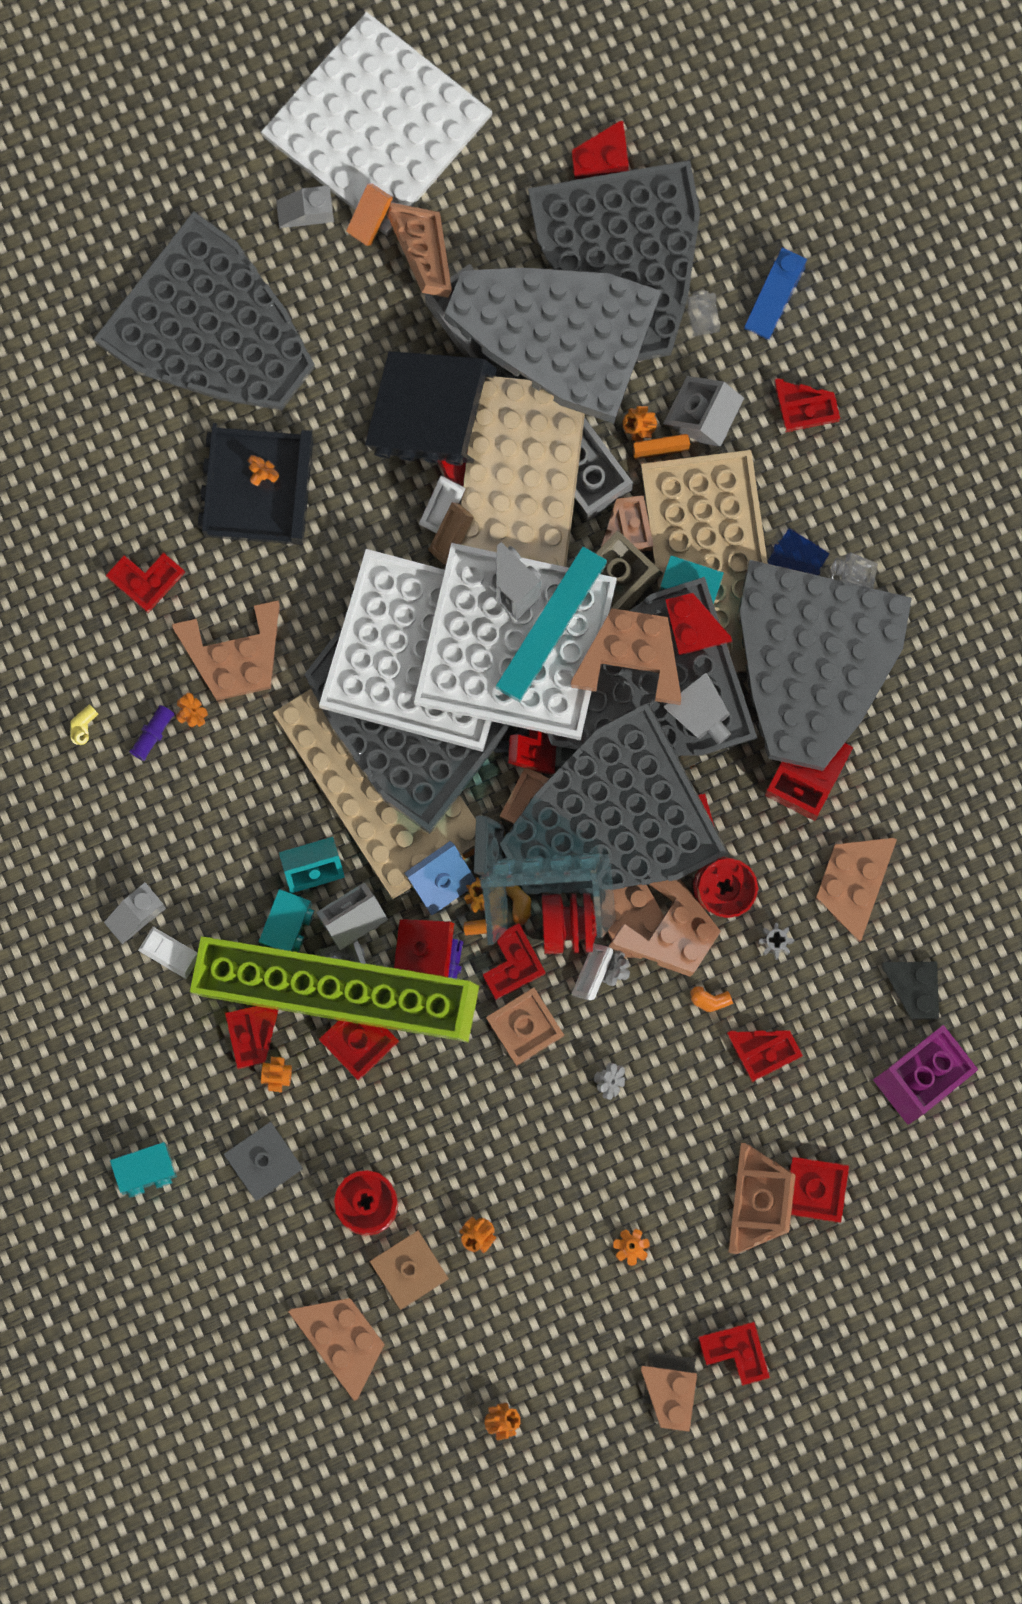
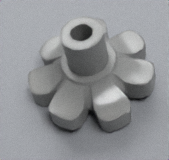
[602,951,630,986]
[594,1063,625,1100]

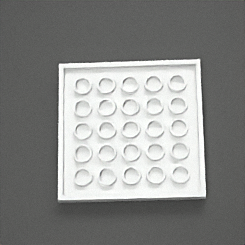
[261,12,492,236]
[414,543,617,740]
[319,549,492,752]

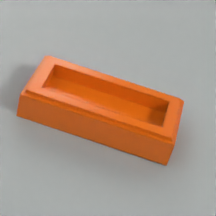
[346,183,393,246]
[633,434,690,460]

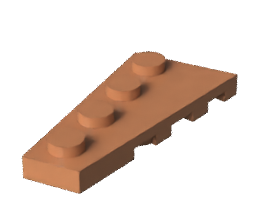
[386,203,452,298]

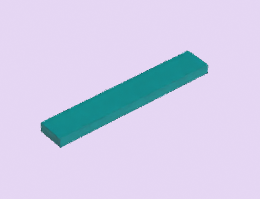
[496,547,607,703]

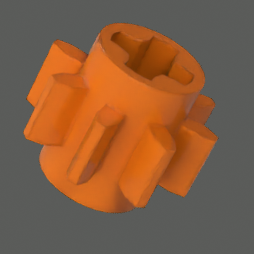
[623,406,657,441]
[464,877,500,914]
[261,1057,292,1092]
[459,1217,497,1253]
[485,1403,520,1440]

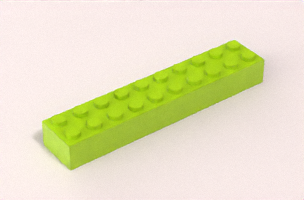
[190,936,479,1042]

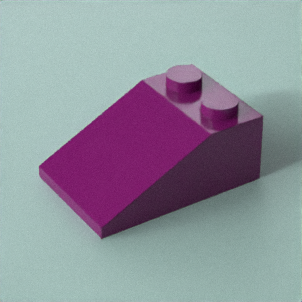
[873,1025,978,1125]

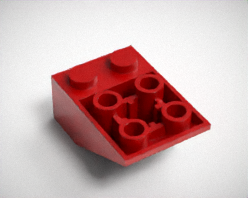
[765,743,853,821]

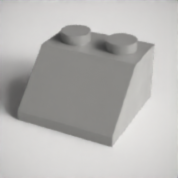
[663,376,744,446]

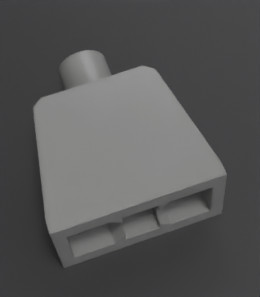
[664,673,731,745]

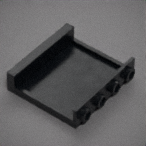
[365,351,497,466]
[198,423,314,545]

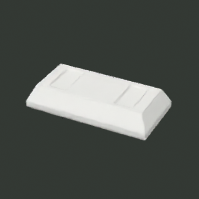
[419,476,466,533]
[138,927,197,979]
[571,944,614,1000]

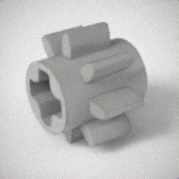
[758,923,794,960]

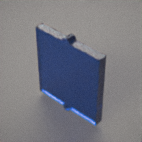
[767,528,830,576]

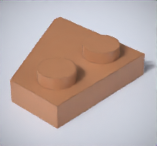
[601,496,654,552]
[641,1366,697,1432]

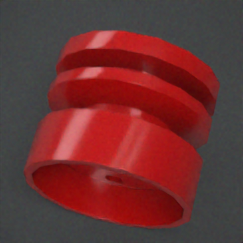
[693,856,758,918]
[542,893,596,954]

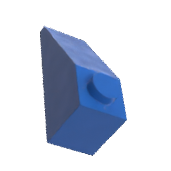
[744,247,807,340]

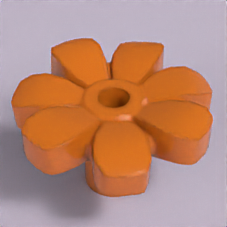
[248,455,279,486]
[176,693,208,727]
[613,1229,650,1266]

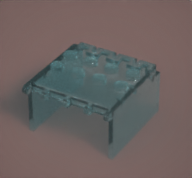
[480,852,616,945]

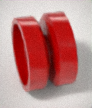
[334,1170,398,1236]

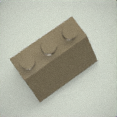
[596,530,663,611]

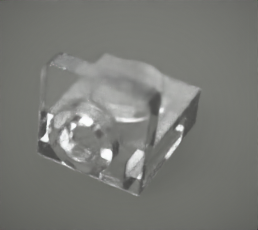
[687,291,720,336]
[831,552,878,588]

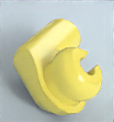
[70,704,98,745]

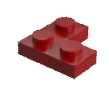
[106,552,185,613]
[508,730,556,774]
[482,923,546,1000]
[698,1322,770,1386]

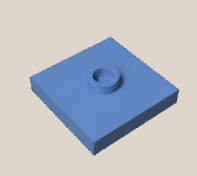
[404,841,476,915]

